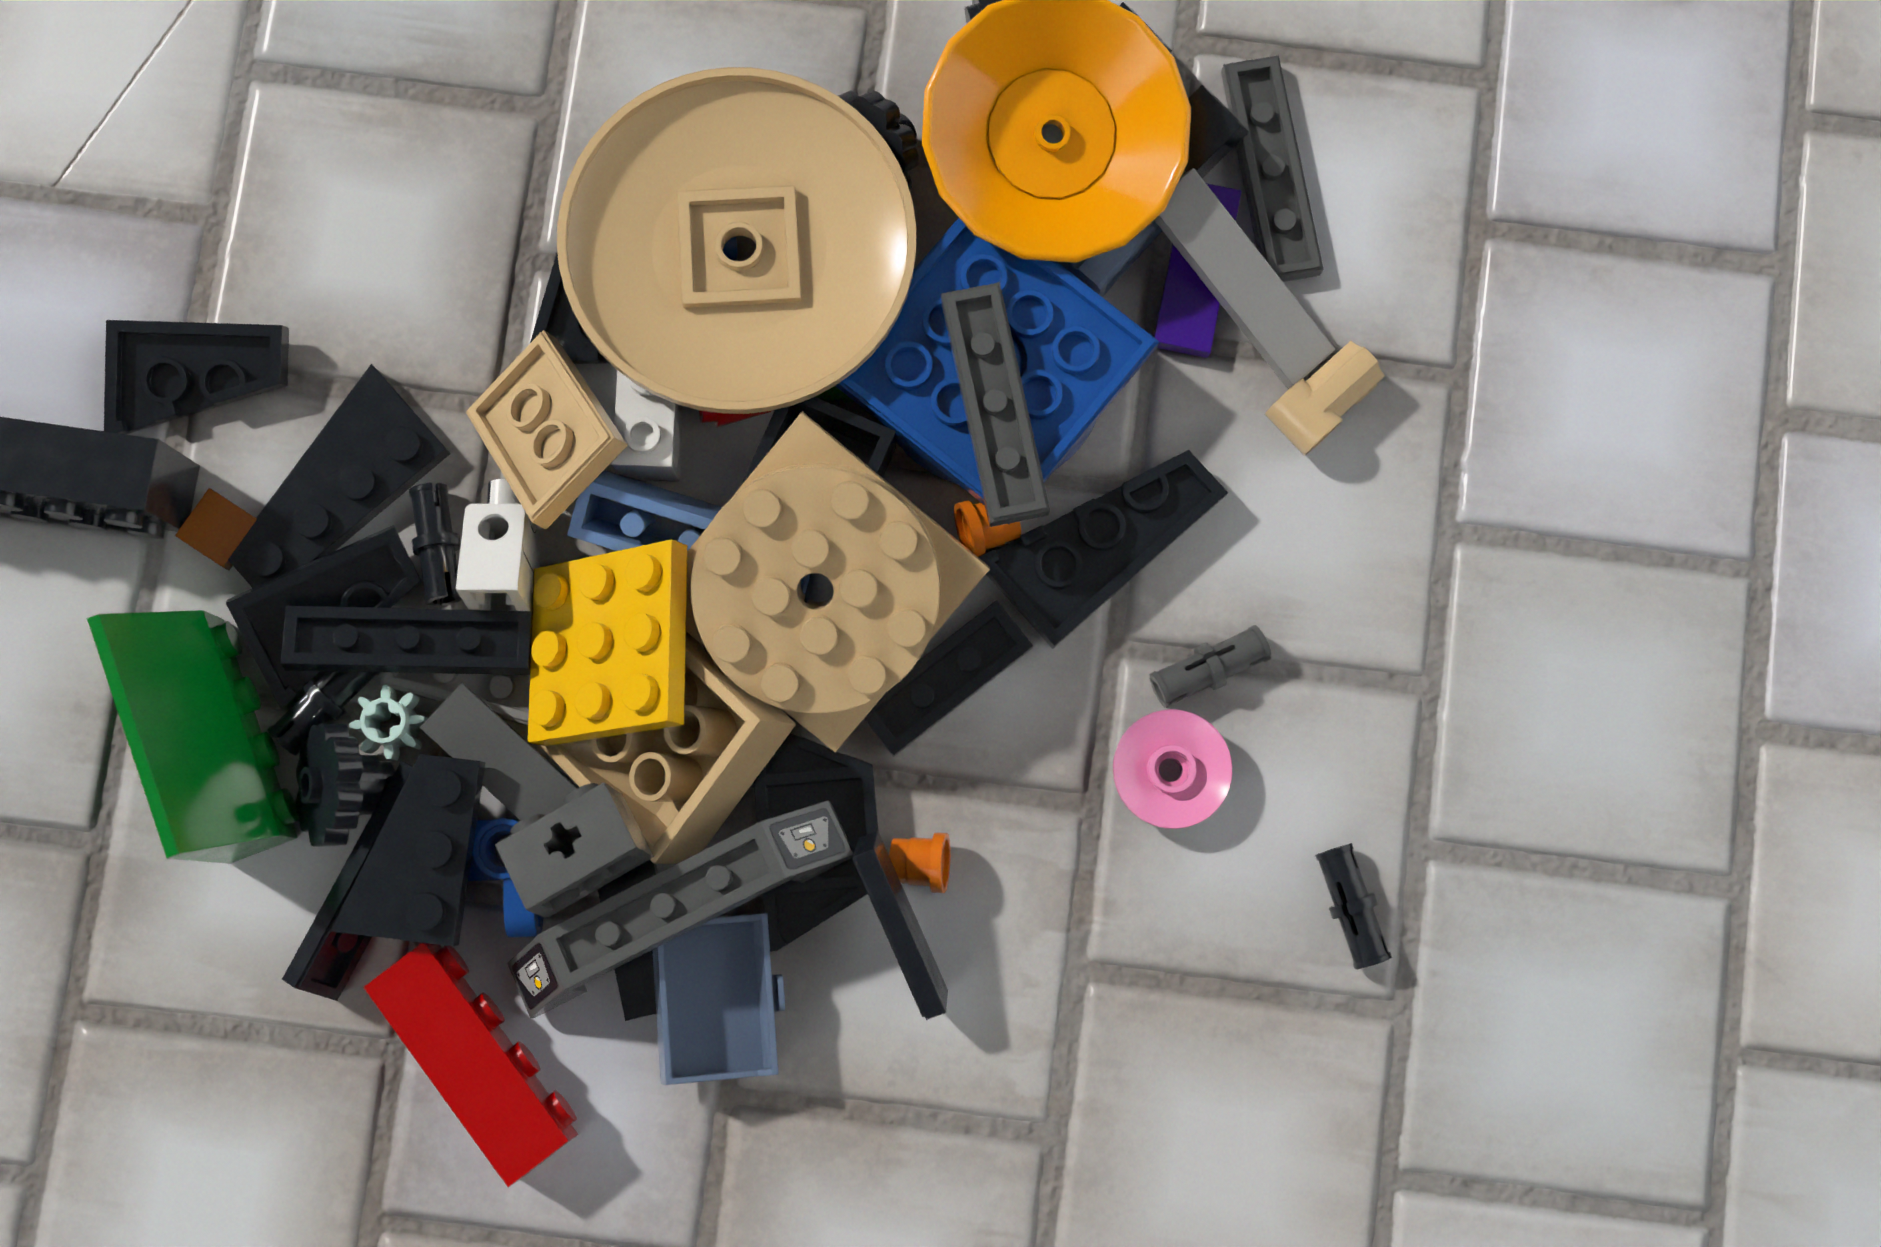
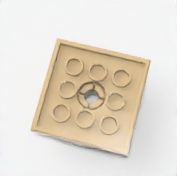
[686,412,990,752]

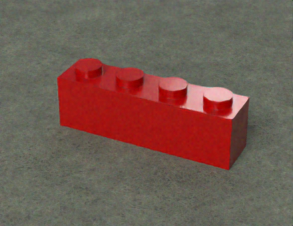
[363,943,579,1188]

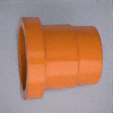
[954,500,1021,557]
[889,832,951,893]

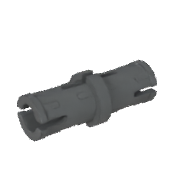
[1149,625,1272,708]

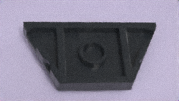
[754,733,879,952]

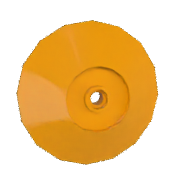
[922,0,1191,263]

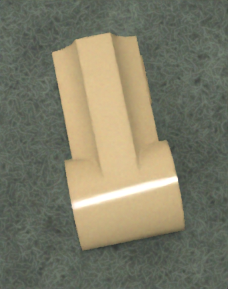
[1265,341,1385,456]

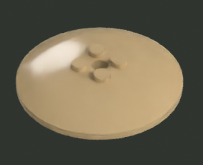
[557,67,916,414]

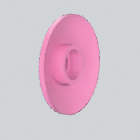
[1113,709,1232,829]

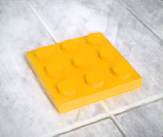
[527,539,687,746]

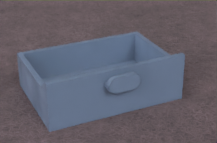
[652,913,785,1085]

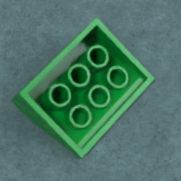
[87,610,299,864]

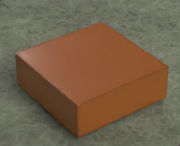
[175,488,257,570]

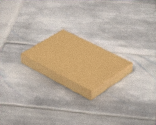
[466,330,628,530]

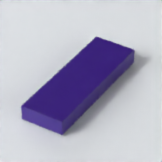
[1154,183,1242,358]

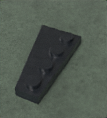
[228,364,451,588]
[978,450,1228,649]

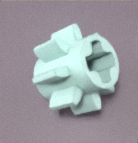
[349,685,428,761]

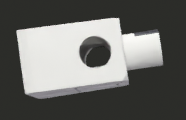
[456,479,540,614]

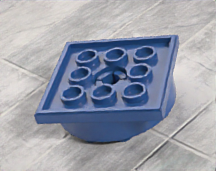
[836,218,1159,524]

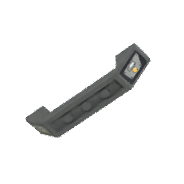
[507,801,854,1018]

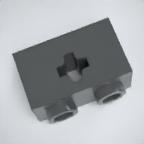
[495,782,654,918]

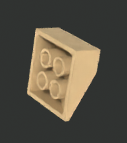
[540,632,796,864]

